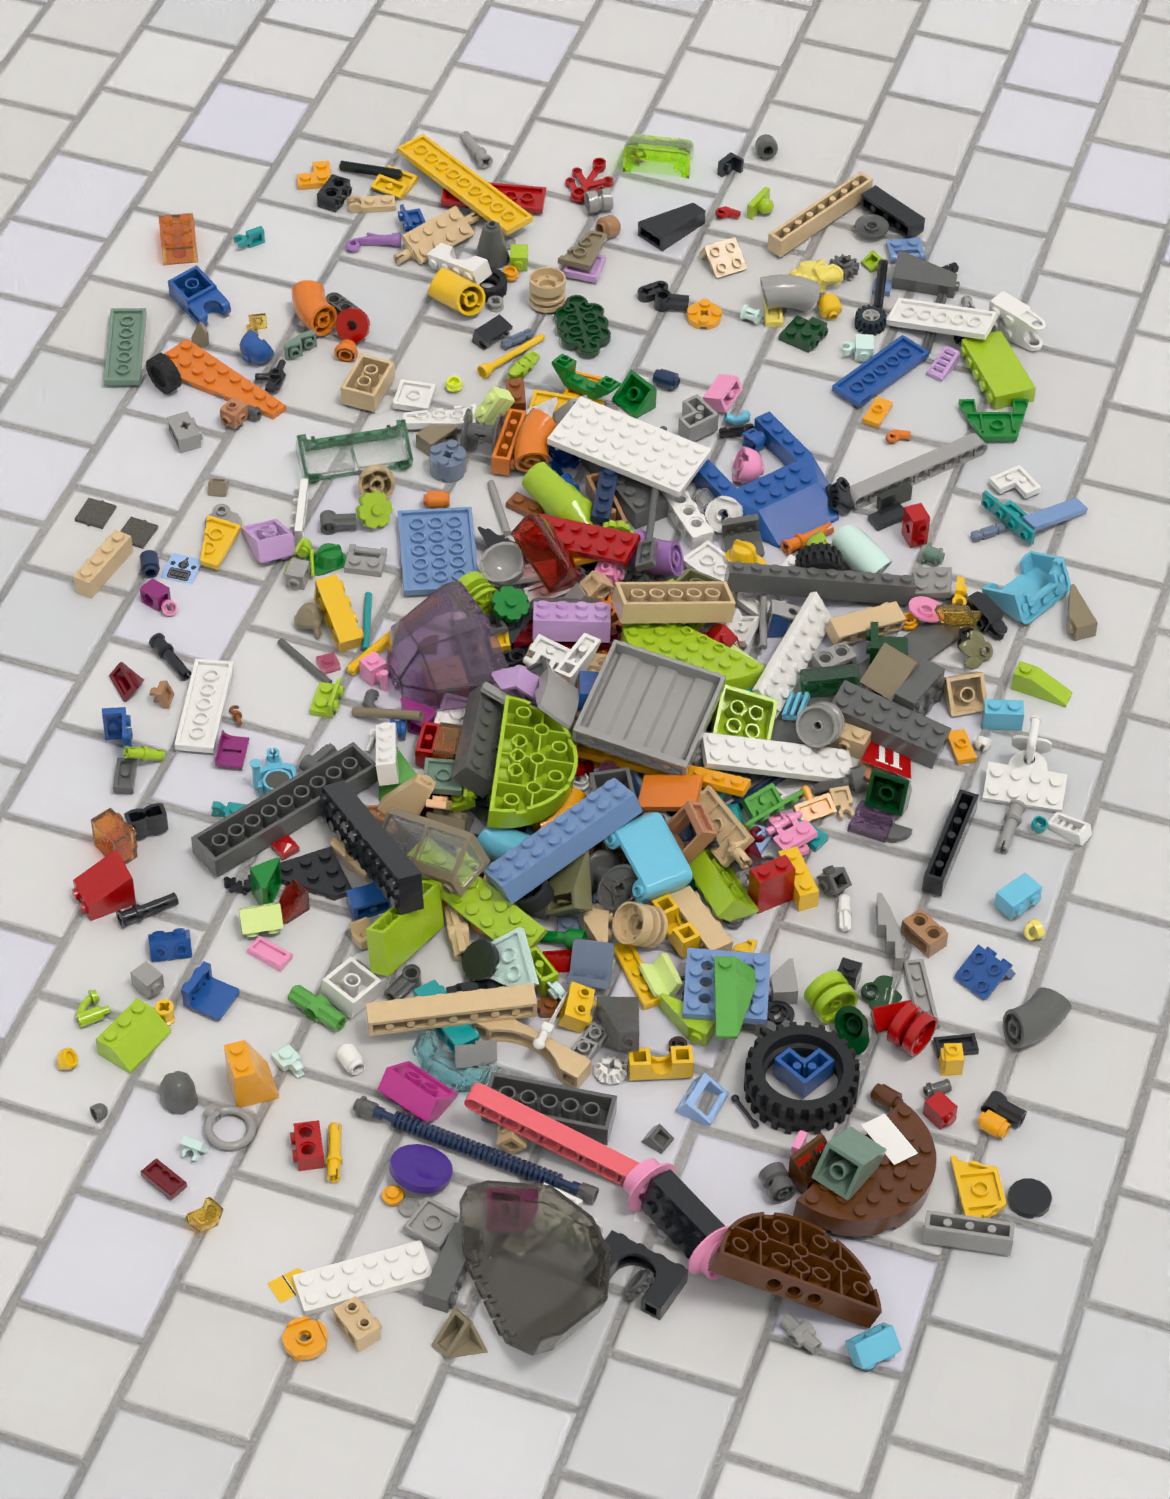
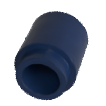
[652,369,680,390]
[139,550,160,578]

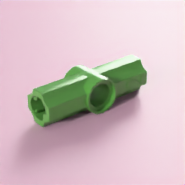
[288,985,347,1032]

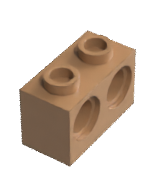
[901,908,948,958]

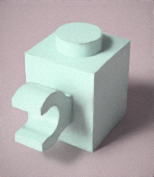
[842,334,874,362]

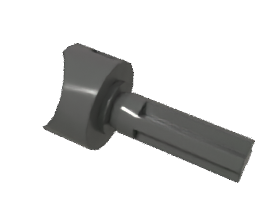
[812,765,868,796]

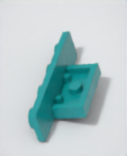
[981,490,1035,546]

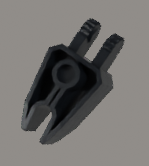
[966,591,1008,641]

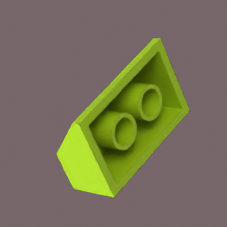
[96,998,171,1074]

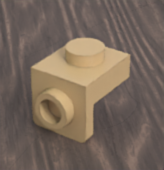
[349,917,370,950]

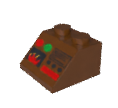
[788,1133,827,1194]

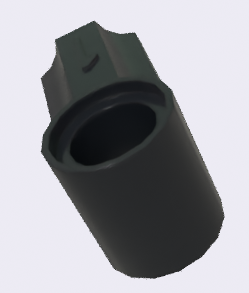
[654,289,689,312]
[981,1091,1027,1128]

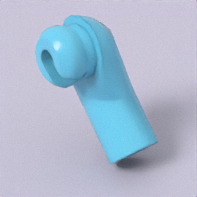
[723,410,751,426]

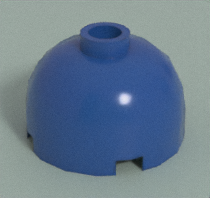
[239,329,275,365]

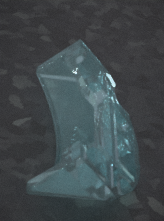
[412,1029,500,1092]

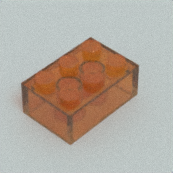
[158,213,198,265]

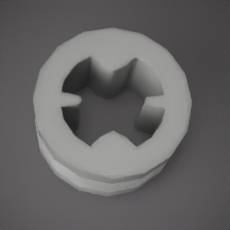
[488,295,504,312]

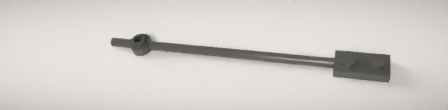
[635,426,667,572]

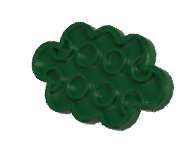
[555,295,611,358]

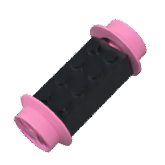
[623,1158,730,1280]

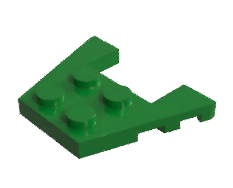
[958,399,1029,442]

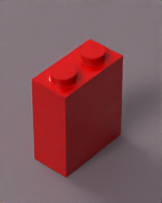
[748,855,796,914]

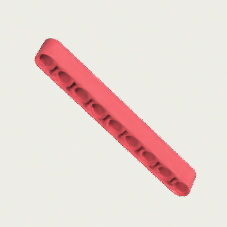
[464,1083,639,1187]

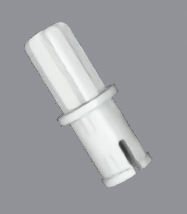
[836,894,853,932]

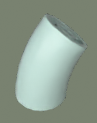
[832,525,892,574]

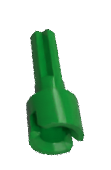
[539,928,587,949]

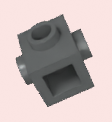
[816,865,852,896]

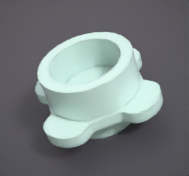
[547,981,566,1000]

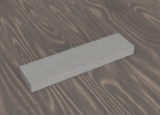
[903,959,940,1029]

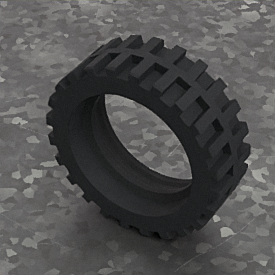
[744,1022,860,1135]

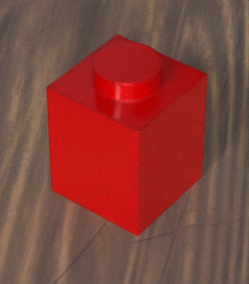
[923,1091,958,1130]

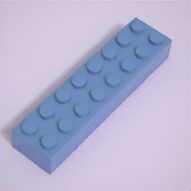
[483,778,643,905]

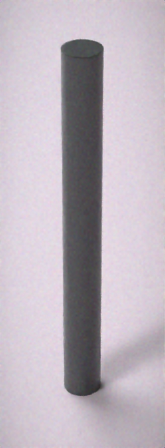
[277,638,332,684]

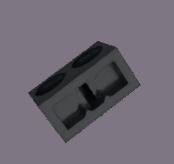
[317,174,352,213]

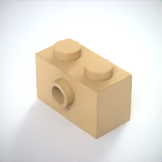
[826,723,872,760]

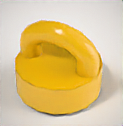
[57,1048,78,1070]

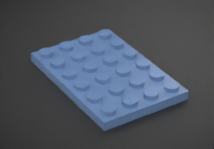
[397,507,478,596]

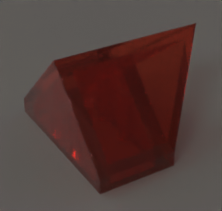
[279,879,310,924]

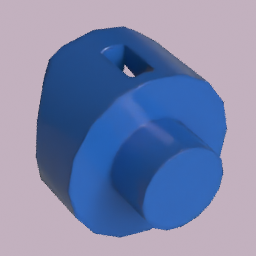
[741,428,766,452]

